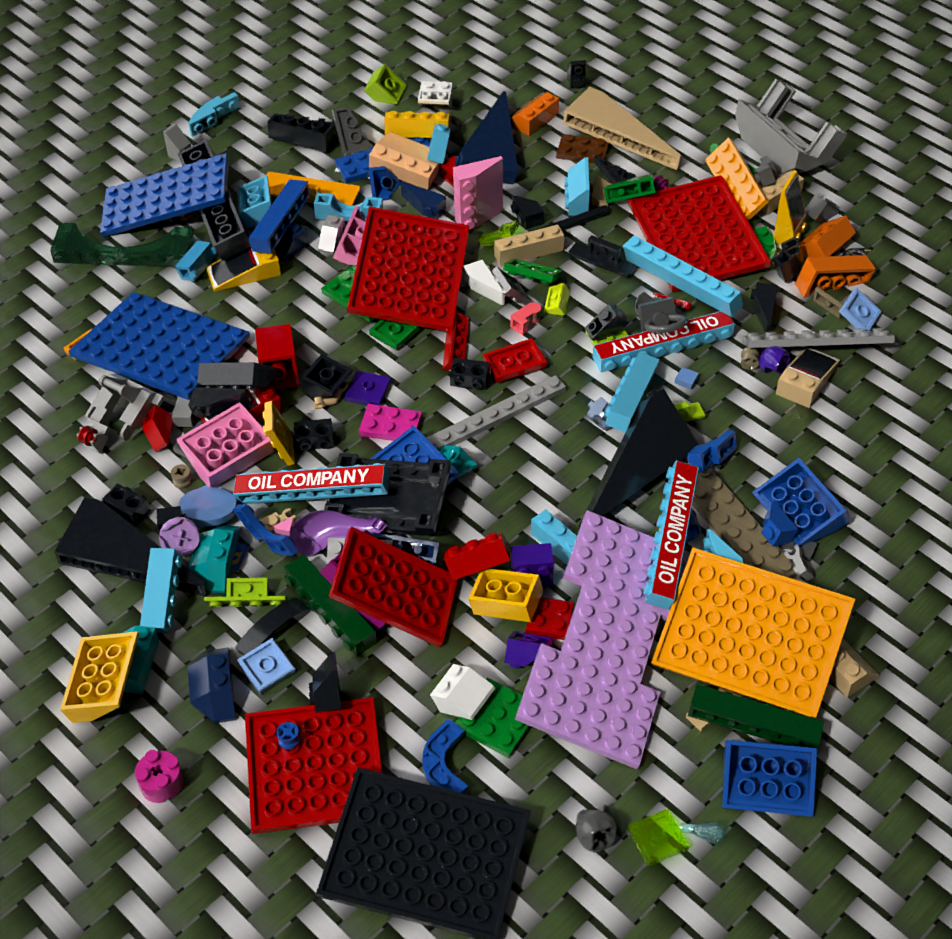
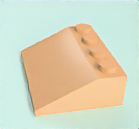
[369,132,448,190]

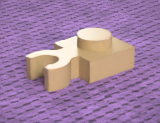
[259,508,296,534]

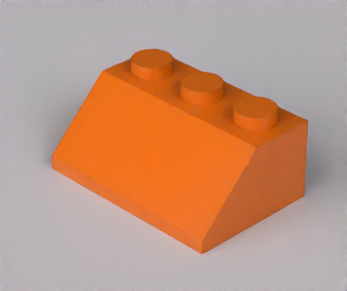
[510,92,559,136]
[800,216,856,258]

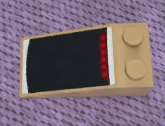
[776,346,840,408]

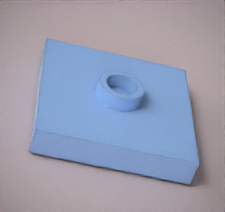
[839,288,882,331]
[237,638,296,694]

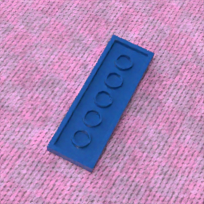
[335,138,430,183]

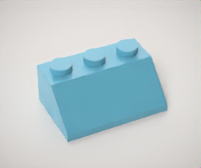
[564,157,589,216]
[237,175,271,229]

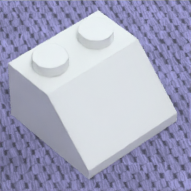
[430,664,495,720]

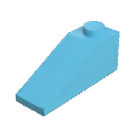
[427,124,450,164]

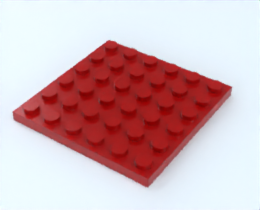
[245,697,382,834]

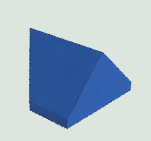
[369,166,402,200]

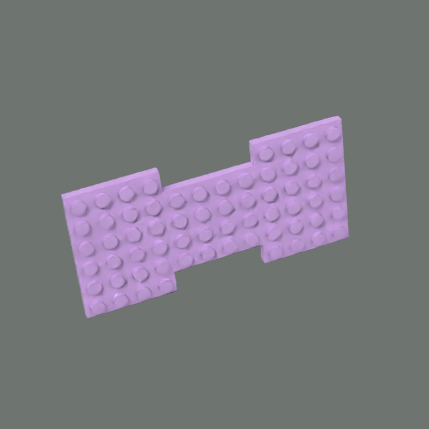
[515,510,690,769]

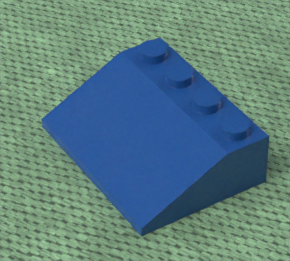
[752,458,850,546]
[722,740,817,817]

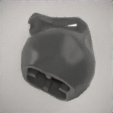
[576,805,617,853]

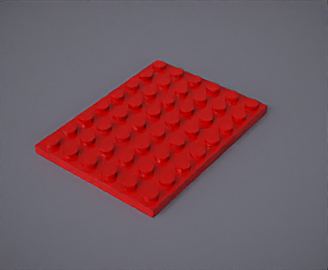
[627,175,771,292]
[347,206,470,332]

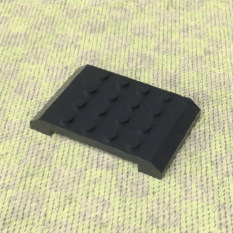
[324,453,451,536]

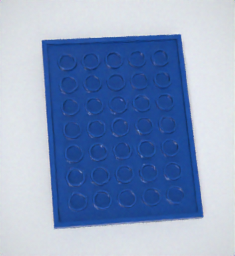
[69,292,250,400]

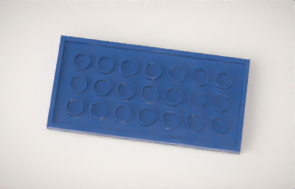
[100,154,229,237]

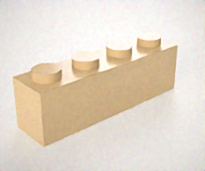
[494,225,564,267]

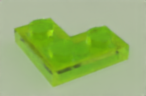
[479,220,519,246]

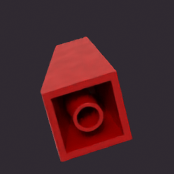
[255,324,299,390]

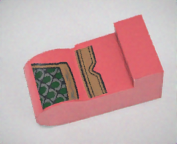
[510,302,541,335]

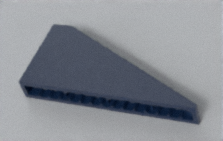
[455,91,518,185]

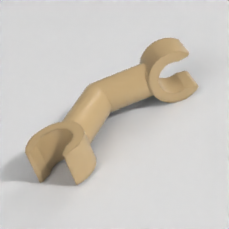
[313,384,348,409]

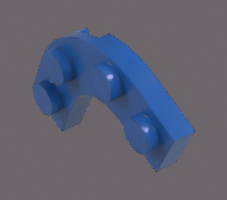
[232,504,298,556]
[422,719,468,794]

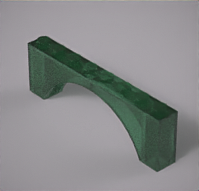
[50,223,194,267]

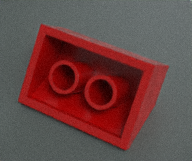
[444,532,510,581]

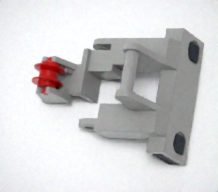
[76,371,176,454]

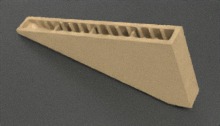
[562,87,682,170]

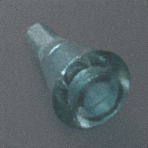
[680,821,723,844]

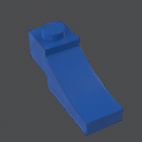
[687,430,737,472]

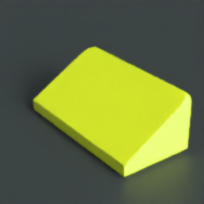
[544,283,570,315]

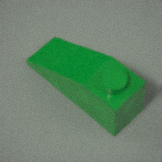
[603,174,655,203]

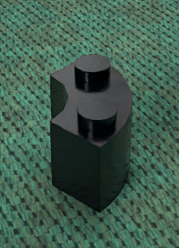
[773,236,804,283]

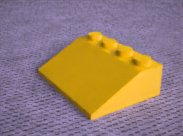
[384,111,452,138]
[60,632,139,723]

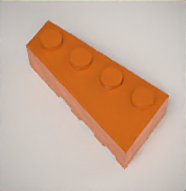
[795,255,876,298]

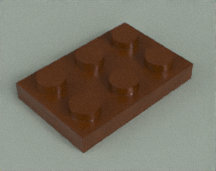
[556,134,609,164]

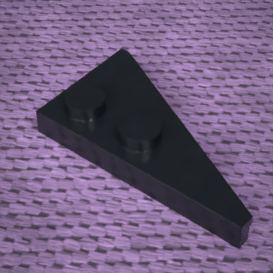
[593,156,636,184]

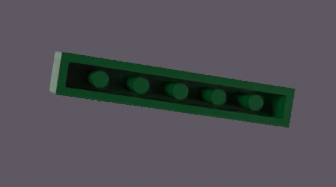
[284,554,377,656]
[687,684,824,749]

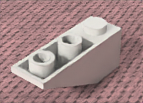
[463,260,506,305]

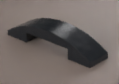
[235,597,311,656]

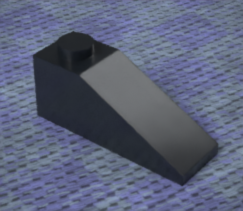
[750,282,778,334]
[188,387,252,418]

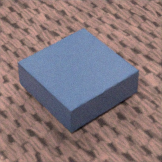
[675,367,699,389]

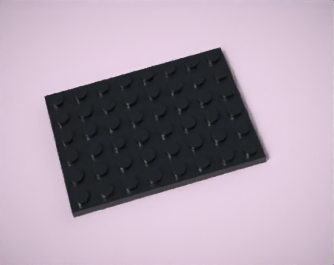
[316,767,531,939]

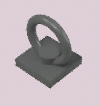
[638,297,688,333]

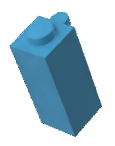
[175,241,217,281]

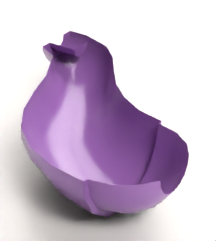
[290,510,387,556]

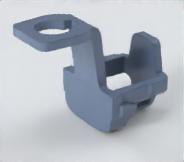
[587,397,611,431]

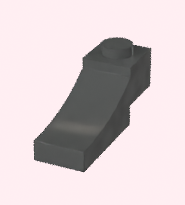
[754,156,778,187]

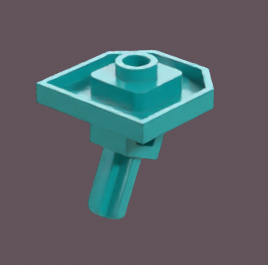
[438,445,477,481]

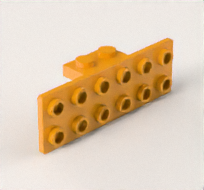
[266,172,361,206]

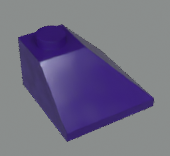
[504,631,555,669]

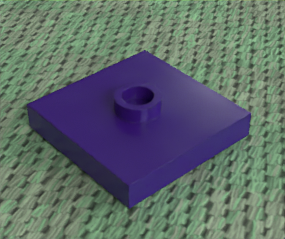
[344,371,391,405]

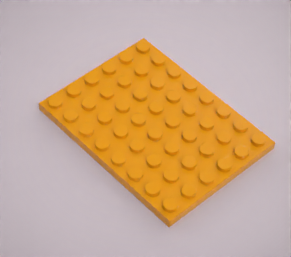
[651,548,855,718]

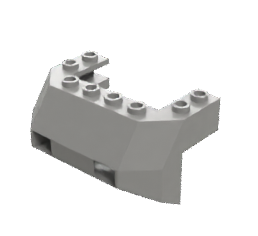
[735,79,848,174]

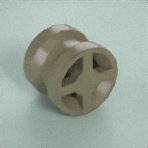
[741,347,759,370]
[171,464,192,489]

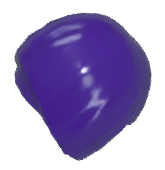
[759,346,790,374]

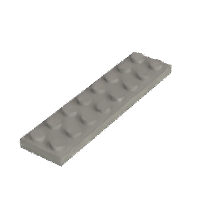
[743,328,895,348]

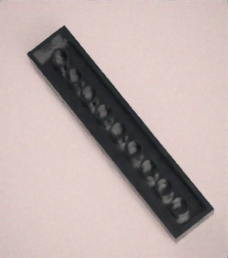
[178,139,251,261]

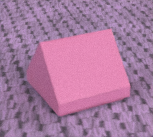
[274,518,294,536]

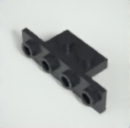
[568,235,636,278]

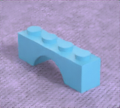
[314,193,383,222]

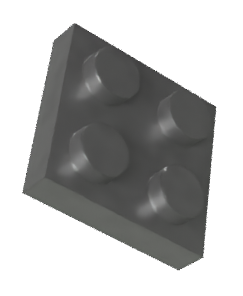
[492,266,531,305]

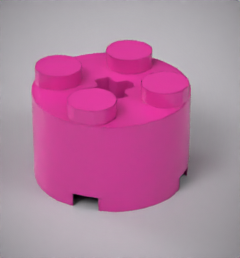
[135,750,184,803]

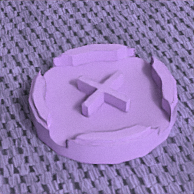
[159,517,200,557]

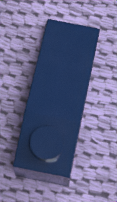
[401,181,446,219]

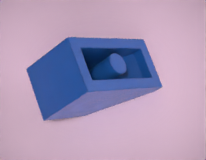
[761,502,798,547]

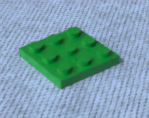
[455,677,531,758]

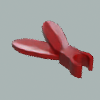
[653,292,691,310]

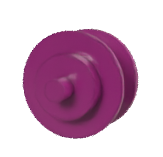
[653,175,669,191]

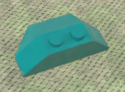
[188,525,241,594]

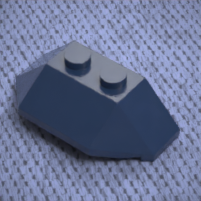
[363,531,440,565]
[187,647,236,723]

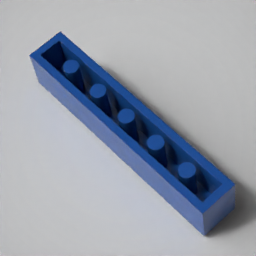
[249,179,311,253]

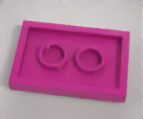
[359,404,422,441]

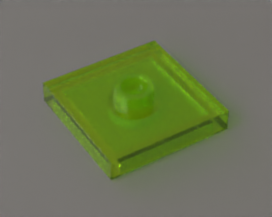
[627,808,689,867]

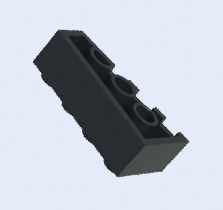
[267,114,338,152]

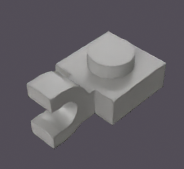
[784,544,814,582]

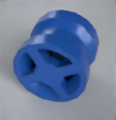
[277,722,300,750]

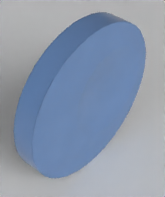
[179,487,236,527]

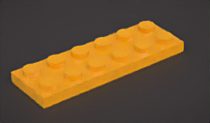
[705,137,769,221]

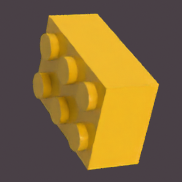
[468,568,543,622]

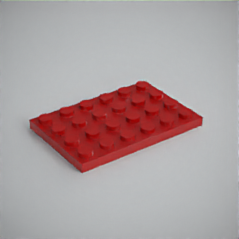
[329,526,458,647]

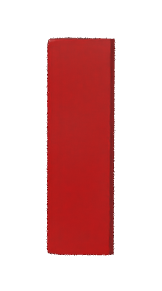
[443,311,469,370]

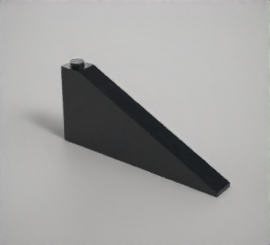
[578,389,699,528]
[54,497,208,597]

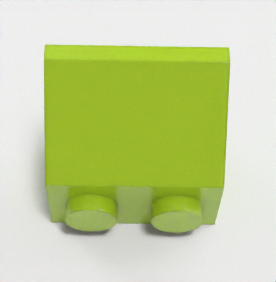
[364,64,407,105]

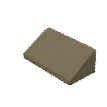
[813,287,843,319]

